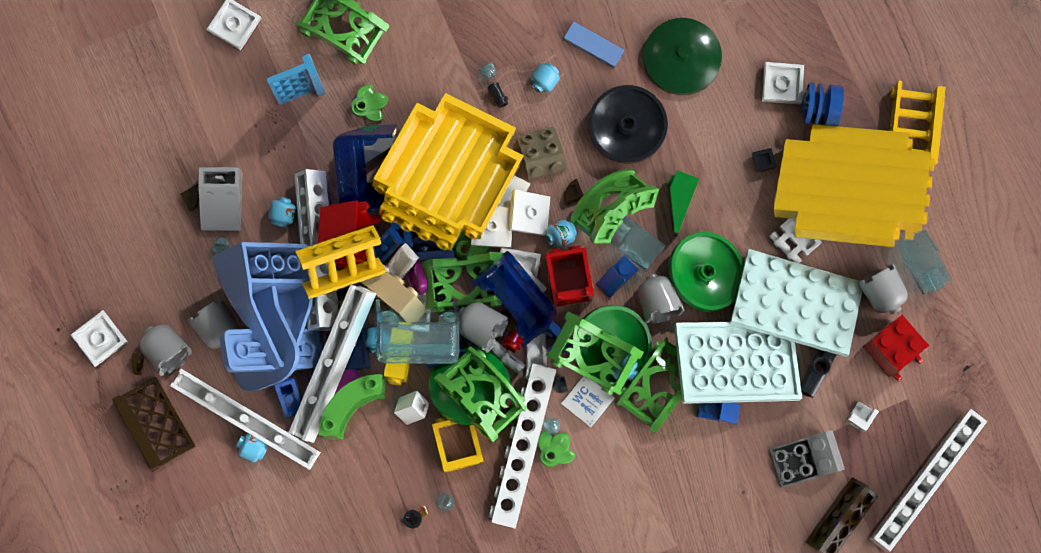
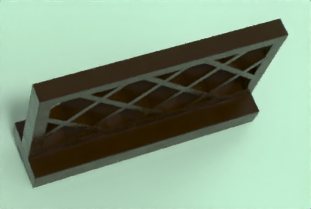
[112,377,196,472]

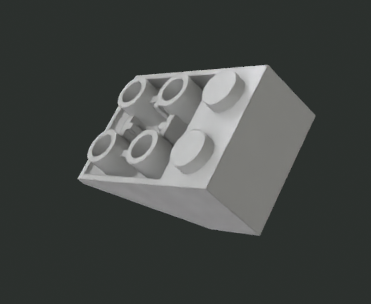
[199,167,243,231]
[770,430,845,488]

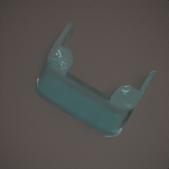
[374,299,459,364]

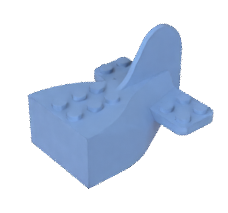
[212,242,324,391]

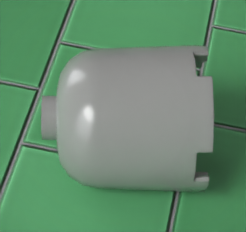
[858,264,908,315]
[638,274,684,325]
[187,298,239,349]
[457,302,508,352]
[140,324,192,376]

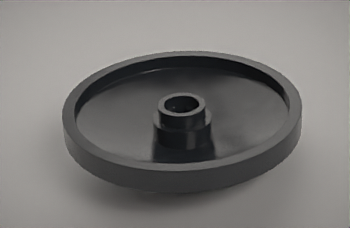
[588,85,668,164]

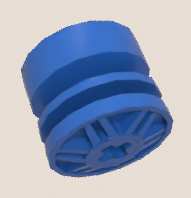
[802,82,844,126]

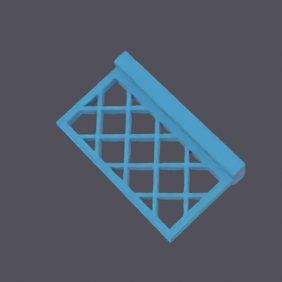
[267,54,326,105]

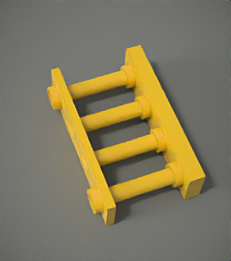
[889,80,946,165]
[295,225,386,299]

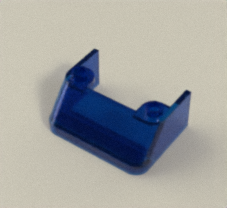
[333,124,398,212]
[471,251,557,347]

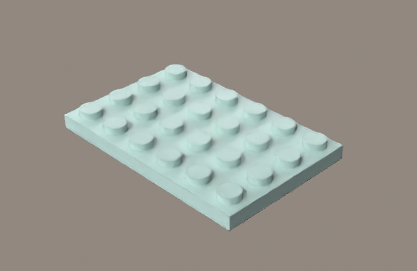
[730,249,862,357]
[674,322,802,404]

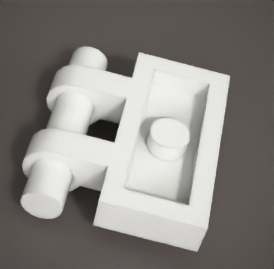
[769,218,822,263]

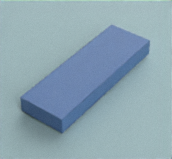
[564,22,624,68]

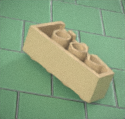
[344,264,427,328]

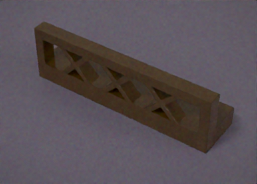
[805,477,878,553]

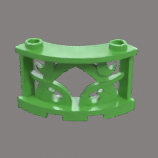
[295,0,390,65]
[570,169,659,243]
[420,252,509,313]
[546,312,644,395]
[617,337,682,433]
[434,346,527,442]
[318,374,386,439]

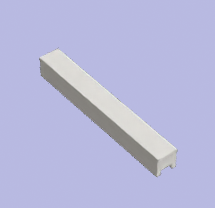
[289,284,377,443]
[170,369,321,470]

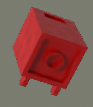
[317,200,381,268]
[545,245,594,307]
[862,315,930,382]

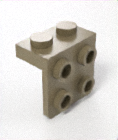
[517,127,567,179]

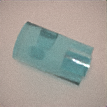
[610,215,666,271]
[897,230,952,295]

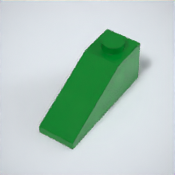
[667,170,699,237]

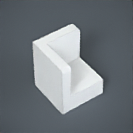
[394,391,430,425]
[845,402,879,433]

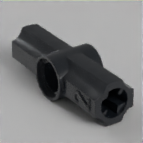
[800,349,837,398]

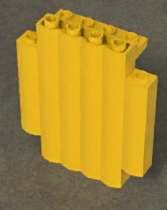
[372,93,524,250]
[774,124,935,247]

